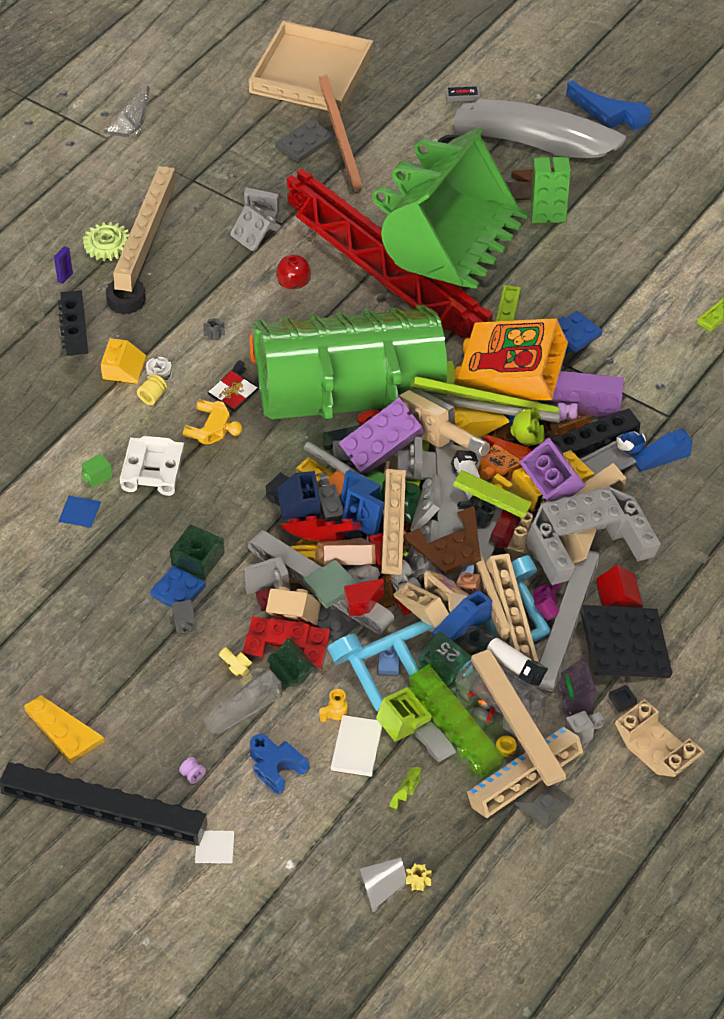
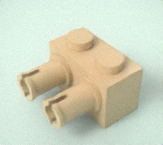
[504,512,533,562]

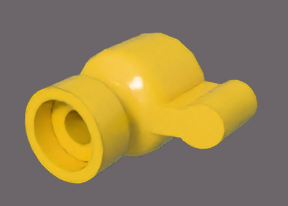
[319,689,348,722]

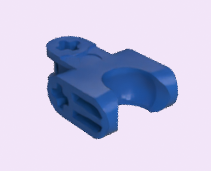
[250,734,310,794]

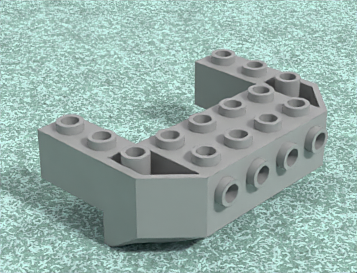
[526,487,661,585]

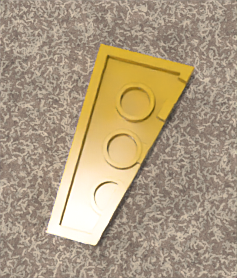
[24,695,105,764]

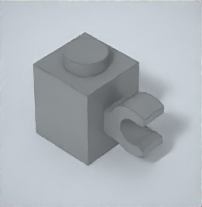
[565,711,604,744]

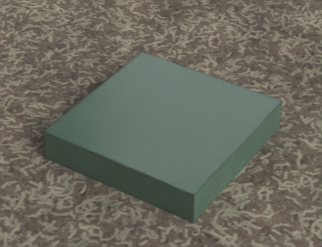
[303,560,357,609]

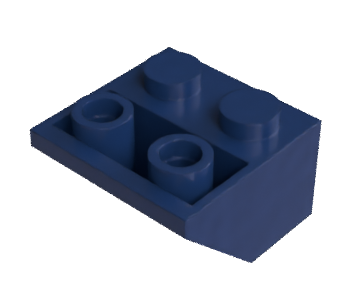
[277,471,321,519]

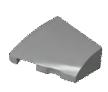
[360,857,407,912]

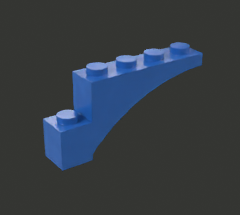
[566,80,651,130]

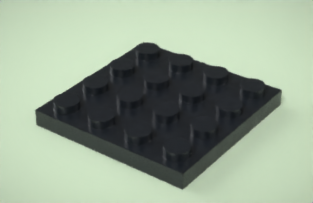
[580,605,673,678]

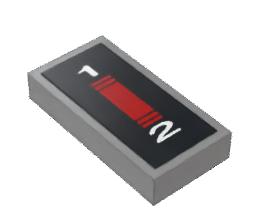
[446,85,480,102]

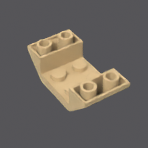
[615,699,704,777]

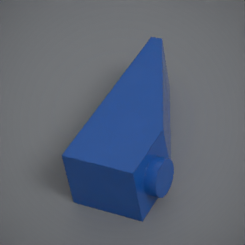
[632,428,693,472]

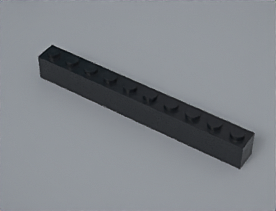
[0,762,208,846]

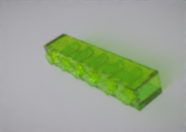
[408,664,504,778]

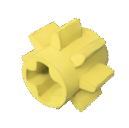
[406,864,432,891]

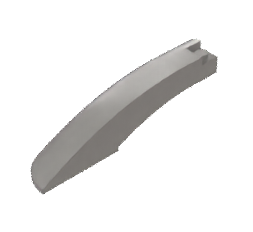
[454,99,626,158]

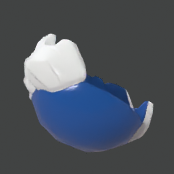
[617,431,646,454]

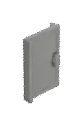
[580,440,636,476]

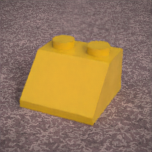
[101,338,147,384]

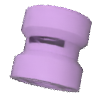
[558,403,578,422]

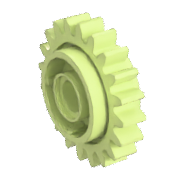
[83,222,129,261]

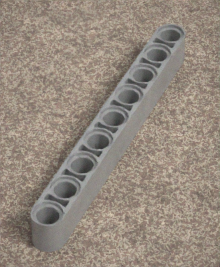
[247,530,395,634]
[533,550,600,692]

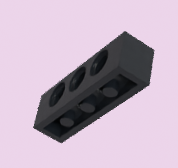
[58,290,89,356]

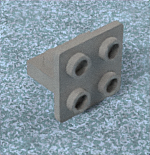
[398,437,436,480]

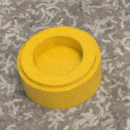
[496,735,517,757]

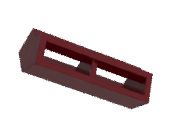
[489,509,521,548]

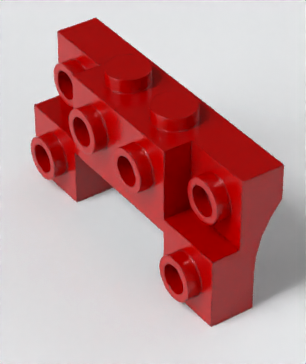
[243,616,331,669]

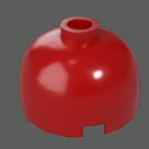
[276,255,311,289]

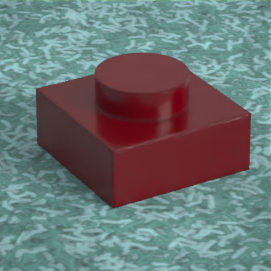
[256,587,275,611]

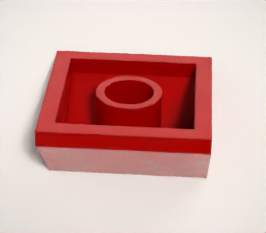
[596,564,643,608]

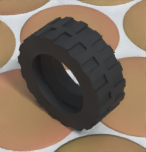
[106,279,146,314]

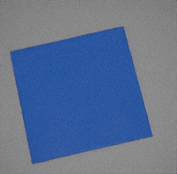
[58,496,101,527]

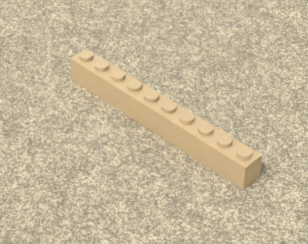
[113,166,176,291]

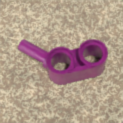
[533,582,564,620]

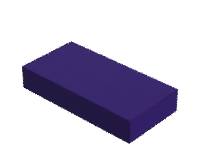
[54,246,73,284]

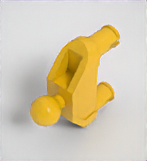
[183,399,243,445]

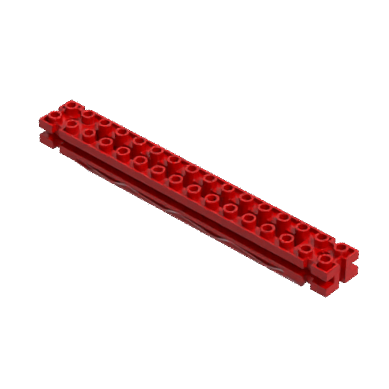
[287,169,493,338]

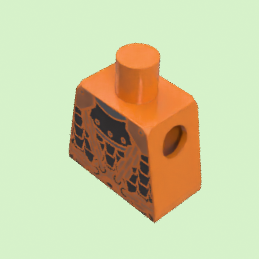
[478,443,522,481]

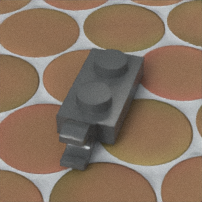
[318,473,344,522]

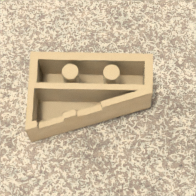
[573,463,626,496]

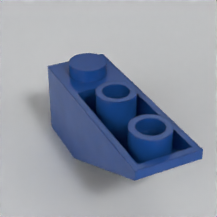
[432,590,492,644]

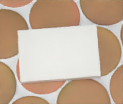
[331,715,383,777]

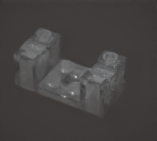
[456,650,546,738]

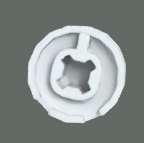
[146,357,172,382]

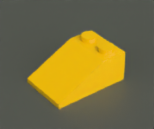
[453,406,509,446]

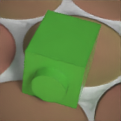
[81,454,112,488]

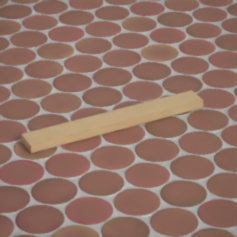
[471,649,566,787]

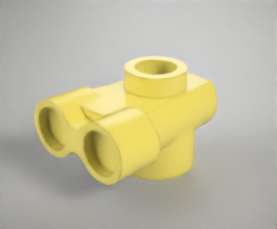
[219,647,252,677]

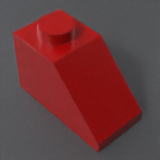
[344,578,384,617]

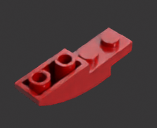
[282,516,361,541]

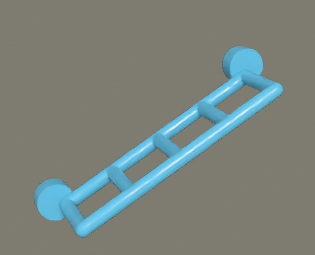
[327,555,551,712]

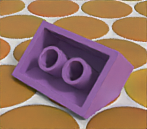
[519,438,586,501]

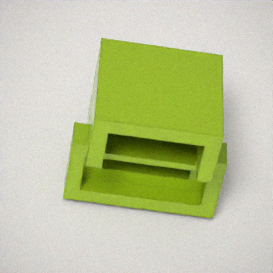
[376,687,432,742]

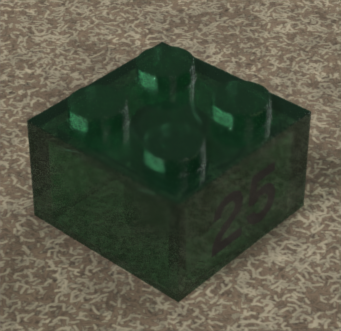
[170,524,225,580]
[417,631,472,686]

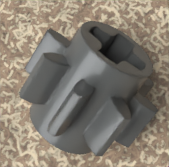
[203,318,225,341]

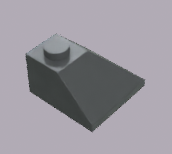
[515,780,574,829]

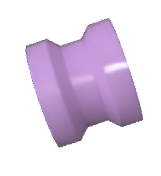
[179,757,206,784]

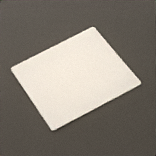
[195,831,234,863]

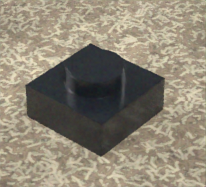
[608,684,637,712]

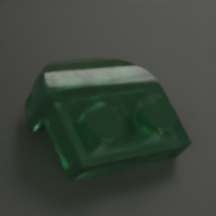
[267,638,315,688]

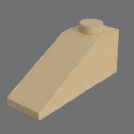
[393,582,449,628]

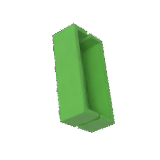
[530,157,570,223]

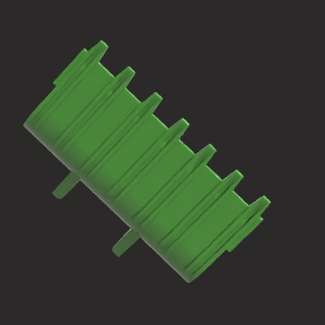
[372,128,529,289]
[251,305,447,419]

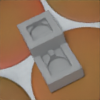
[414,721,456,762]

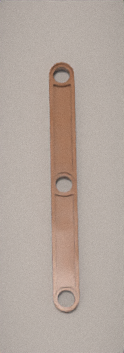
[319,75,362,191]

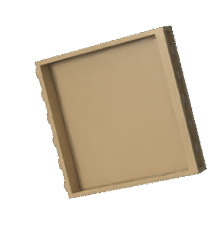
[249,21,373,113]

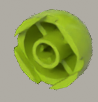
[511,407,544,446]

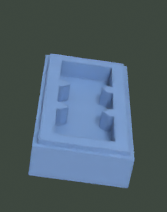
[378,638,399,675]

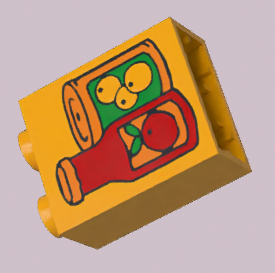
[454,318,568,401]

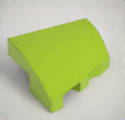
[389,767,422,809]

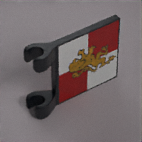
[208,360,260,412]

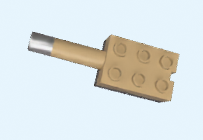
[399,387,490,456]

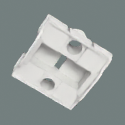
[120,436,185,496]

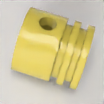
[137,374,168,405]

